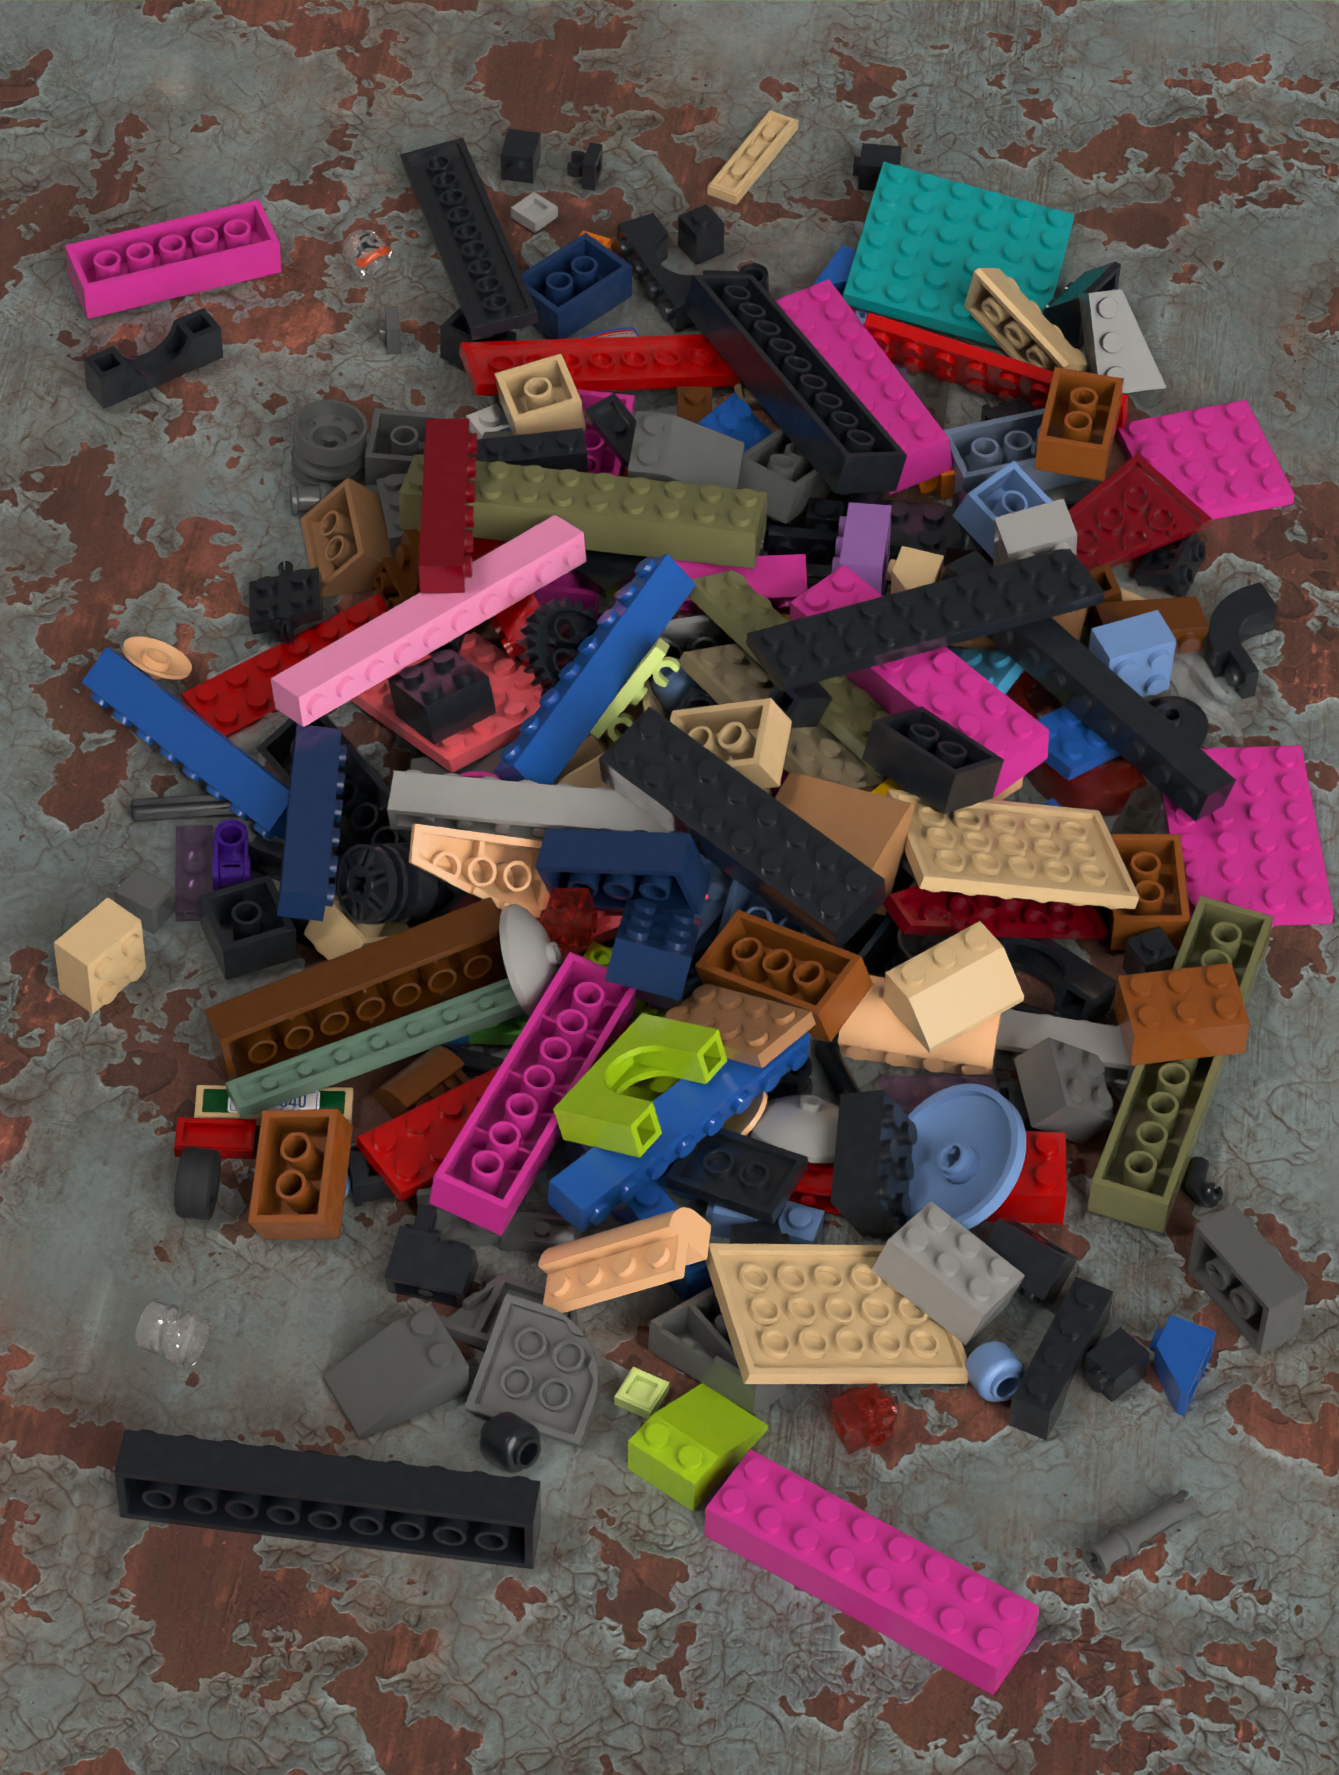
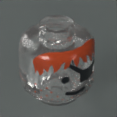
[342,229,391,280]

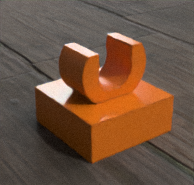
[917,470,955,500]

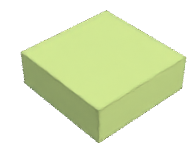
[614,1367,670,1419]

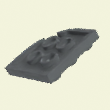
[464,1293,600,1448]

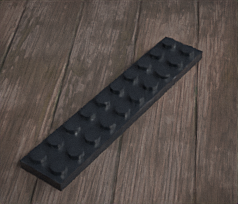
[400,138,539,340]
[746,549,1105,692]

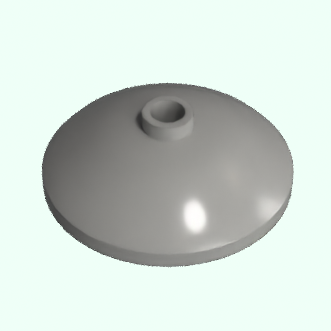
[499,904,562,1017]
[749,1095,839,1163]

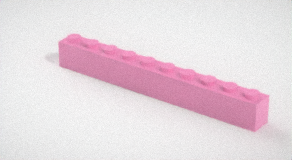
[271,515,587,727]

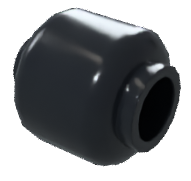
[479,1412,541,1473]

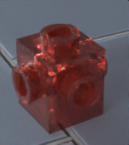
[540,888,598,949]
[830,1383,897,1454]

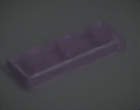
[175,825,214,922]

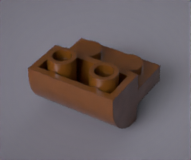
[374,529,420,611]
[372,1046,470,1119]

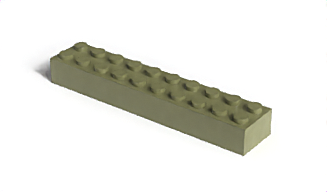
[399,454,767,569]
[1087,896,1274,1233]

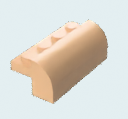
[838,975,1002,1080]
[538,1207,711,1313]

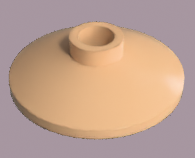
[122,636,192,680]

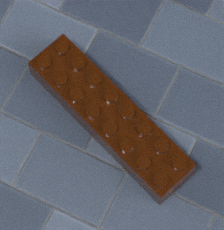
[204,897,508,1082]

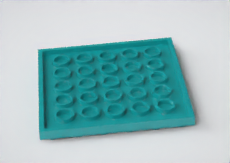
[843,162,1075,348]

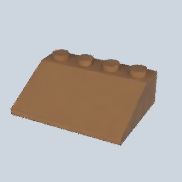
[775,771,916,915]

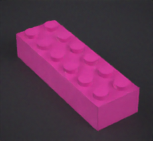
[65,199,281,319]

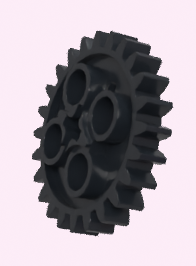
[518,597,600,697]

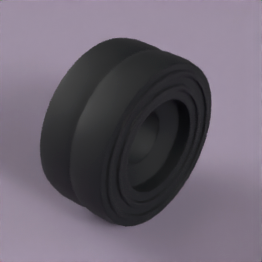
[174,1146,221,1220]

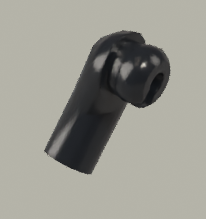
[1184,1156,1223,1208]

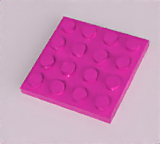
[1115,400,1295,520]

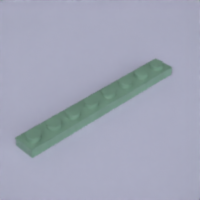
[225,978,525,1119]

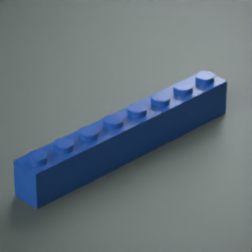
[493,554,696,785]
[82,647,289,840]
[548,1032,810,1233]

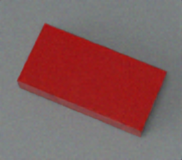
[174,1117,257,1159]

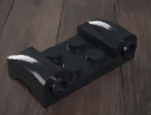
[844,489,982,567]

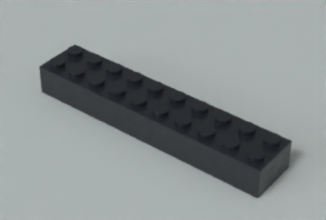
[683,274,907,495]
[114,1429,541,1569]

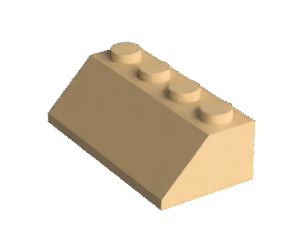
[964,268,1089,372]

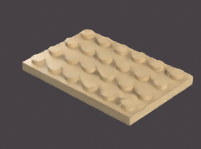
[886,789,1139,909]
[705,1243,969,1384]

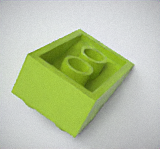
[627,1383,768,1512]

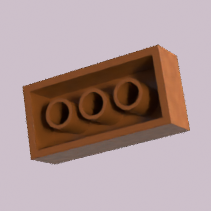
[695,910,873,1042]

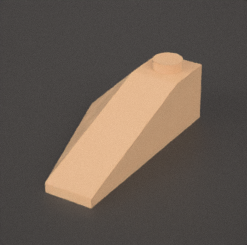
[409,824,551,919]

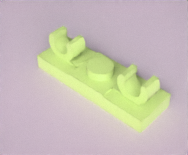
[590,638,681,742]

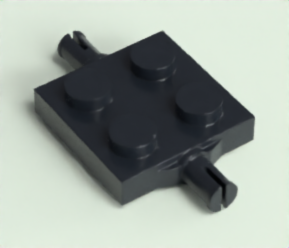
[249,561,323,644]

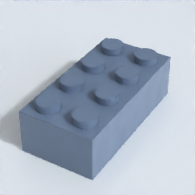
[943,408,1092,494]

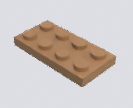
[663,983,816,1068]

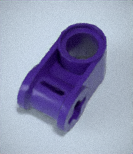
[212,819,252,891]

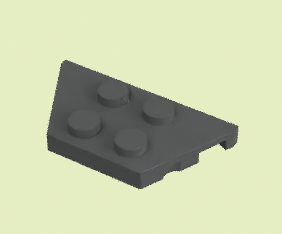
[439,1273,578,1350]

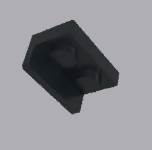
[1134,533,1206,597]

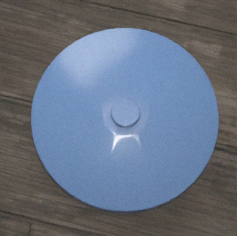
[906,1084,1026,1230]

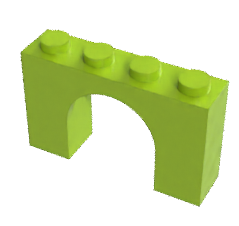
[553,1013,728,1158]

